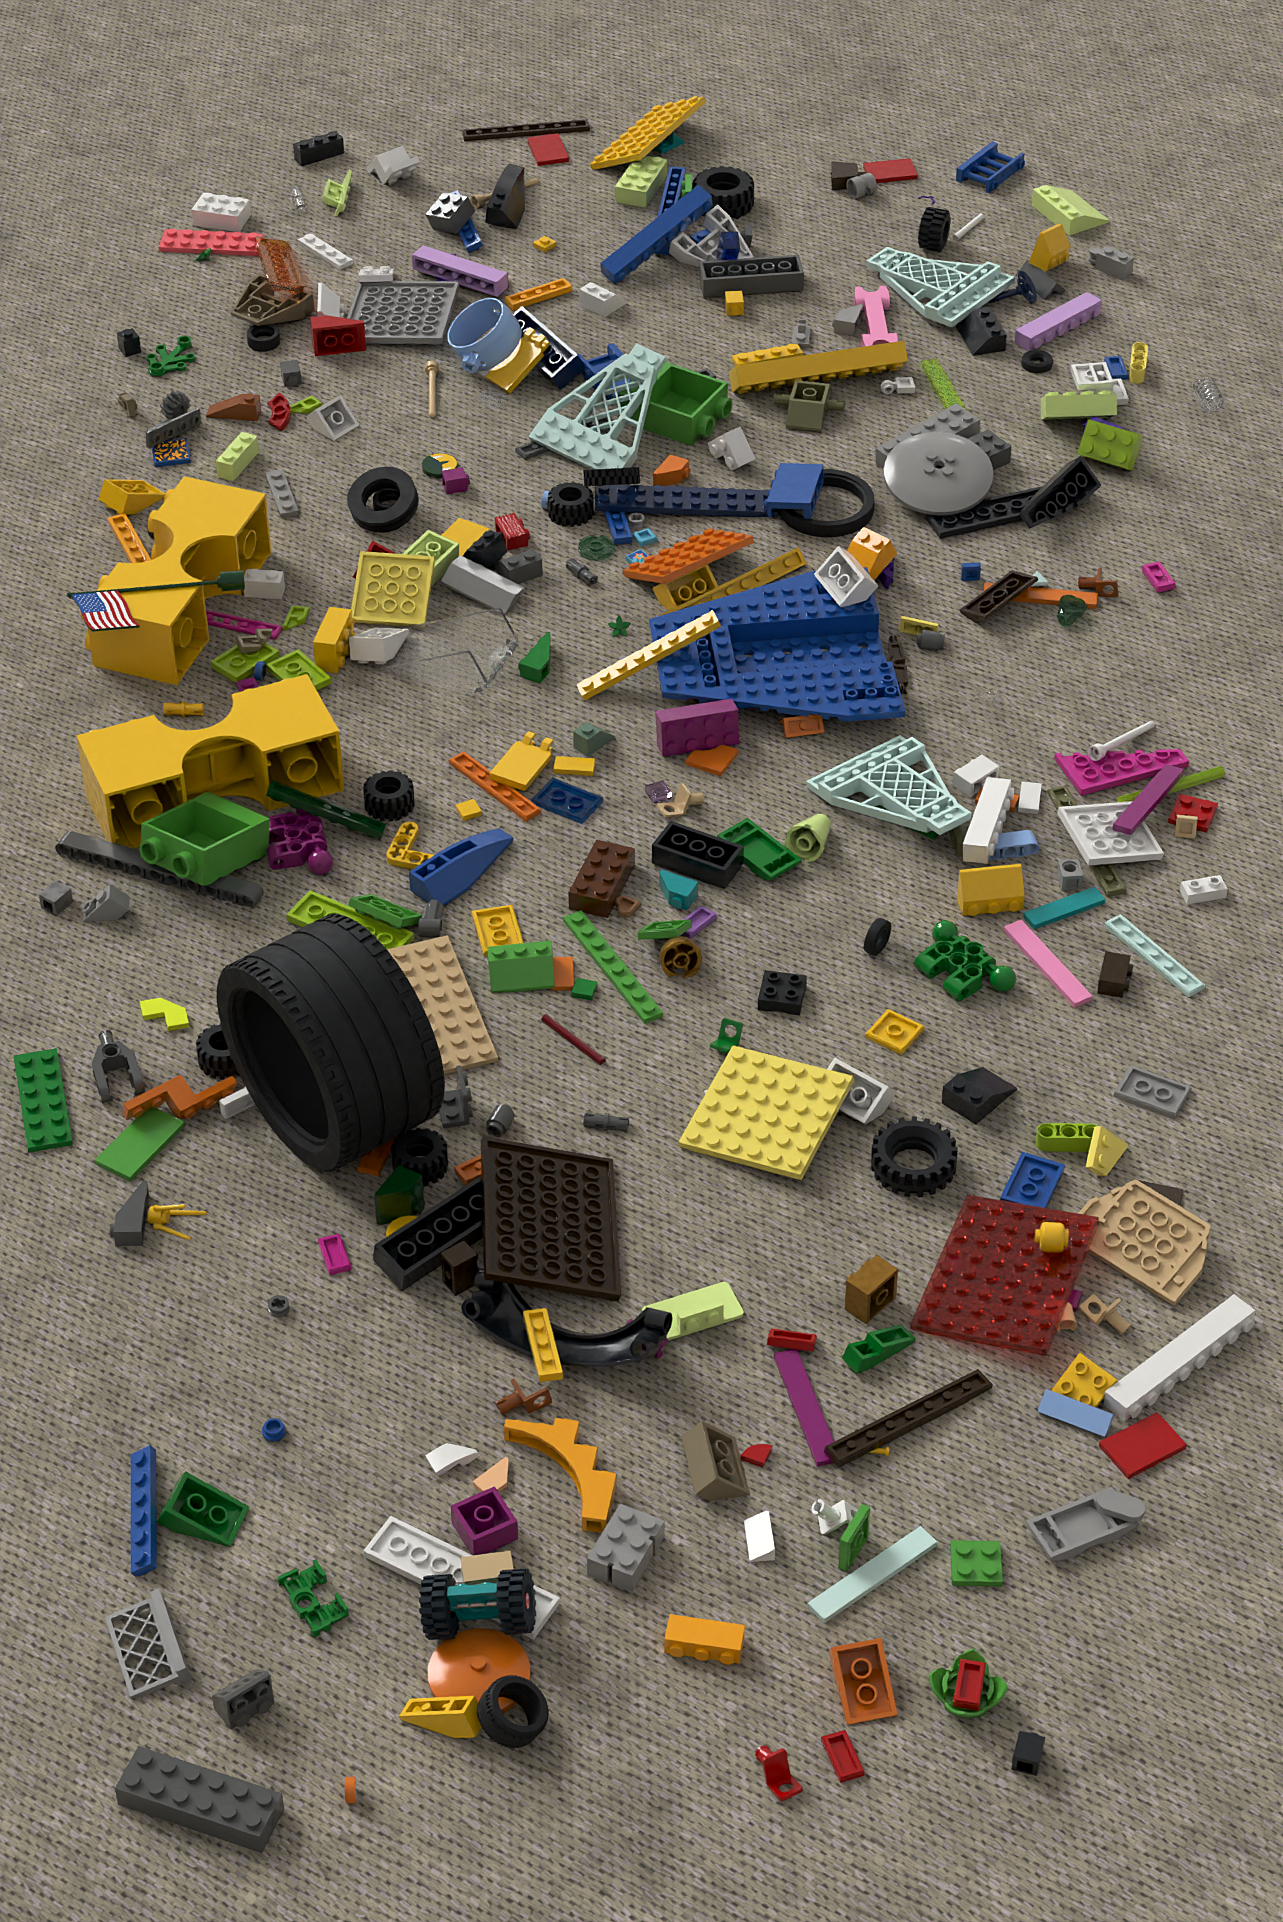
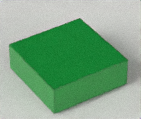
[571,978,598,1001]

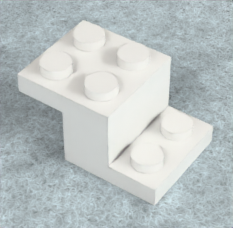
[366,146,420,185]
[1071,362,1129,405]

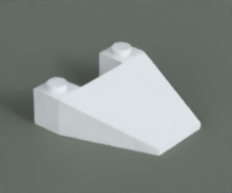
[669,205,754,267]

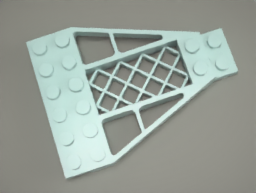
[866,247,1015,327]
[529,343,667,469]
[806,735,971,835]

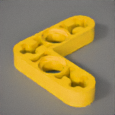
[386,821,434,870]

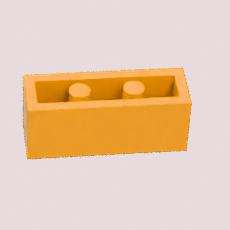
[664,1614,745,1665]

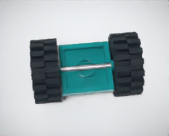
[419,1568,536,1640]

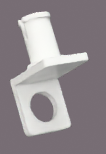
[811,1499,858,1535]

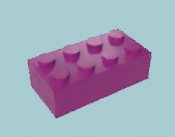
[655,699,739,757]

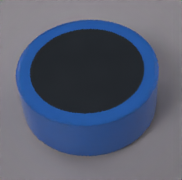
[254,661,267,681]

